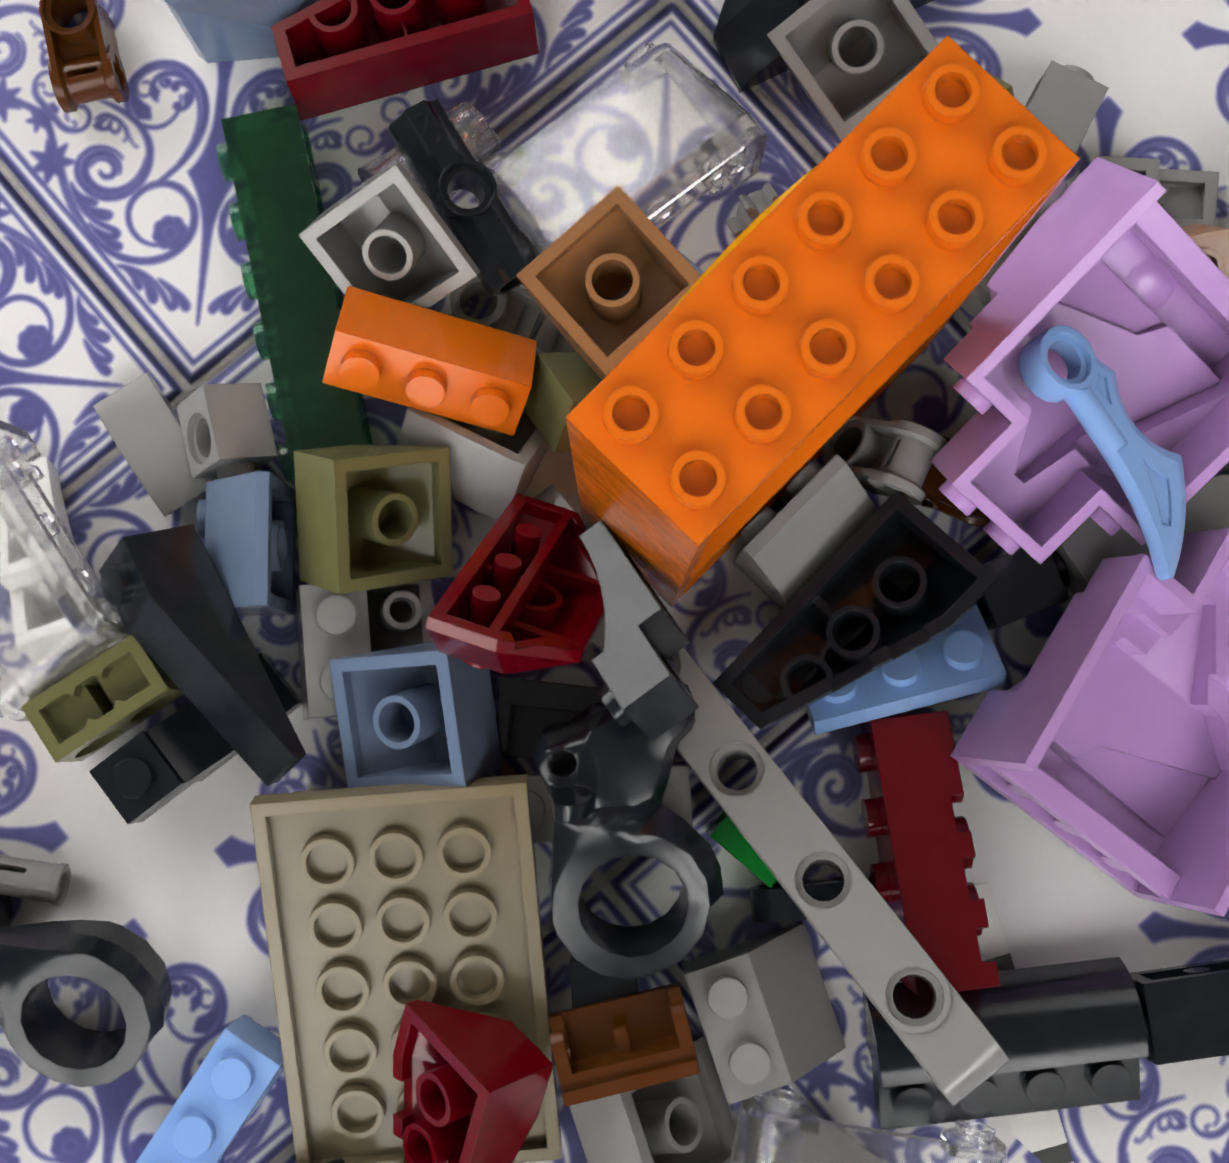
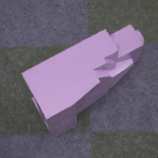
[930,157,1229,565]
[950,528,1229,917]

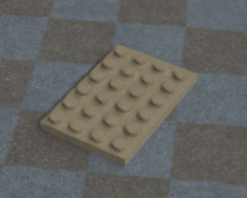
[250,774,562,1163]

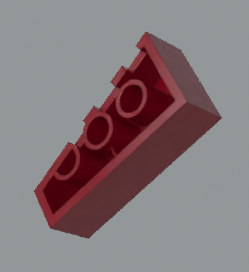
[271,0,539,120]

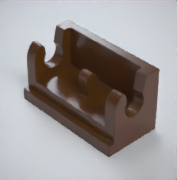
[549,982,700,1107]

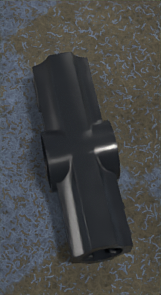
[388,99,536,298]

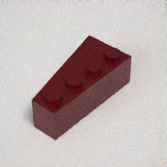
[853,711,1001,996]

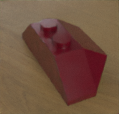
[425,493,604,674]

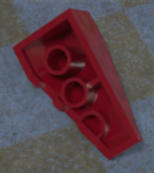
[393,1000,554,1163]

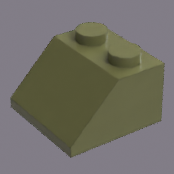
[294,445,453,595]

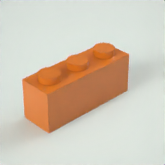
[322,286,537,436]

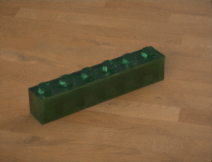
[217,104,374,482]

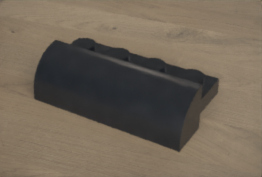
[863,957,1149,1130]

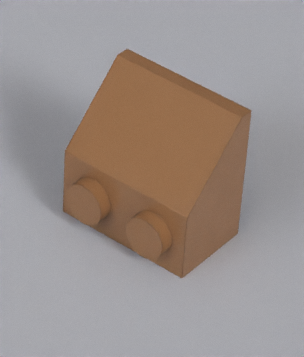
[516,185,701,380]

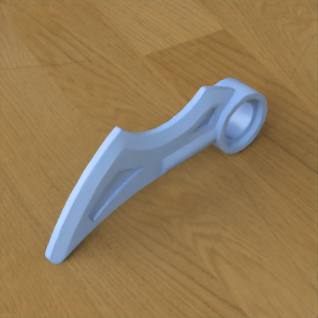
[1019,325,1186,581]

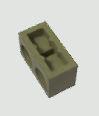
[21,635,184,762]

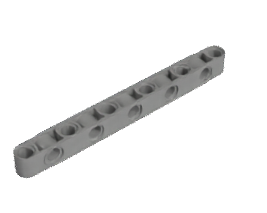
[534,484,1010,1106]

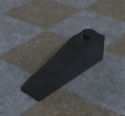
[712,491,998,730]
[99,524,307,786]

